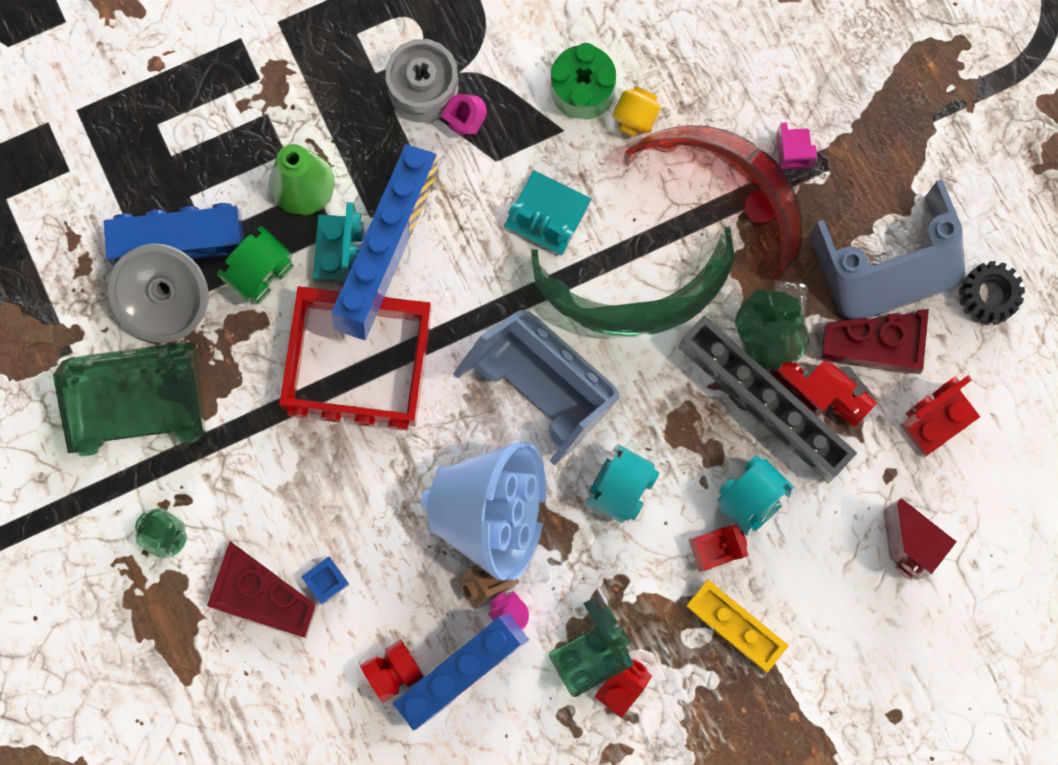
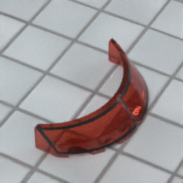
[623,125,802,282]

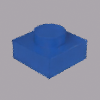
[301,556,350,605]

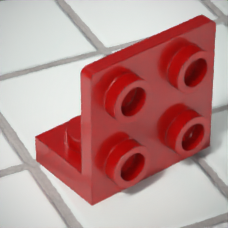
[901,375,981,457]

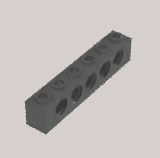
[678,315,857,483]

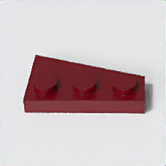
[821,309,929,374]

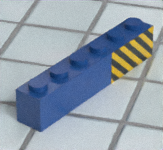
[331,144,438,341]

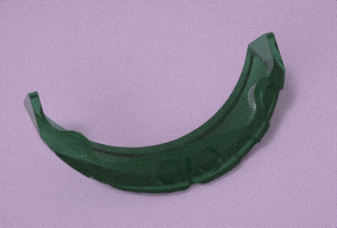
[530,226,735,337]

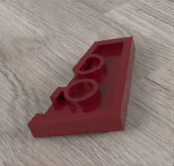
[207,541,318,638]

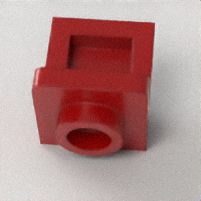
[688,524,748,572]
[594,655,652,718]

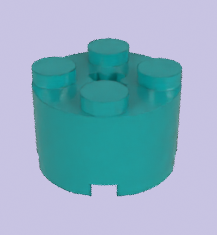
[585,444,660,524]
[717,455,796,536]

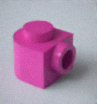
[441,94,487,136]
[488,591,529,630]

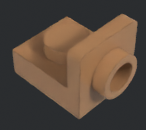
[459,565,519,609]

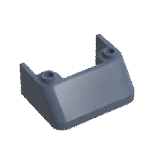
[809,179,965,320]
[453,310,619,465]

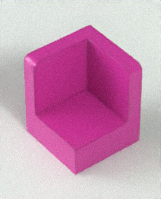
[776,122,817,169]

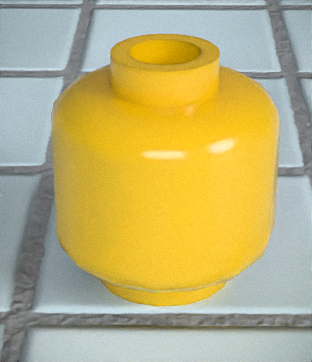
[613,86,661,137]

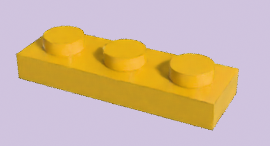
[685,580,789,673]

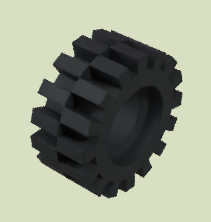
[959,261,1025,325]

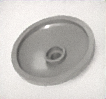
[108,244,209,343]

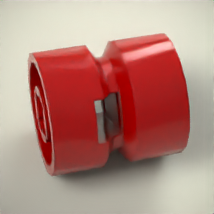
[360,639,424,703]

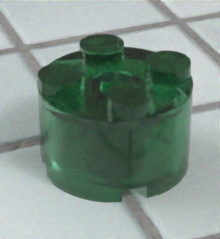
[735,289,810,369]

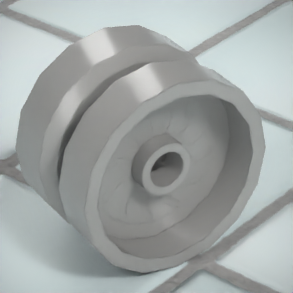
[386,39,459,123]

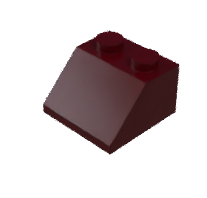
[883,498,957,580]

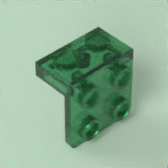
[549,597,634,697]

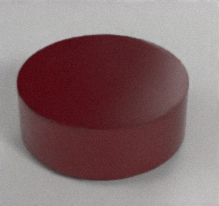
[743,191,777,226]

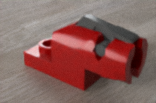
[768,356,877,428]

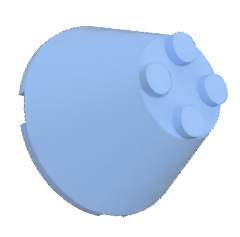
[422,442,546,581]

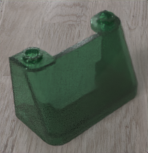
[53,342,206,456]

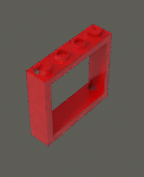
[279,286,432,431]

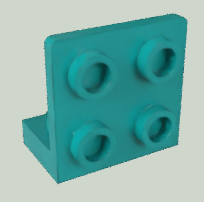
[313,202,364,284]

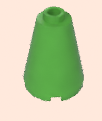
[269,144,335,216]

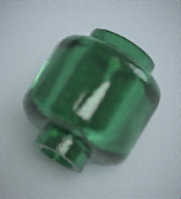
[135,508,187,559]

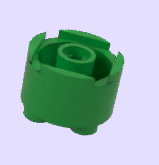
[551,43,617,119]
[217,226,294,304]

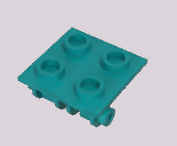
[503,170,592,256]

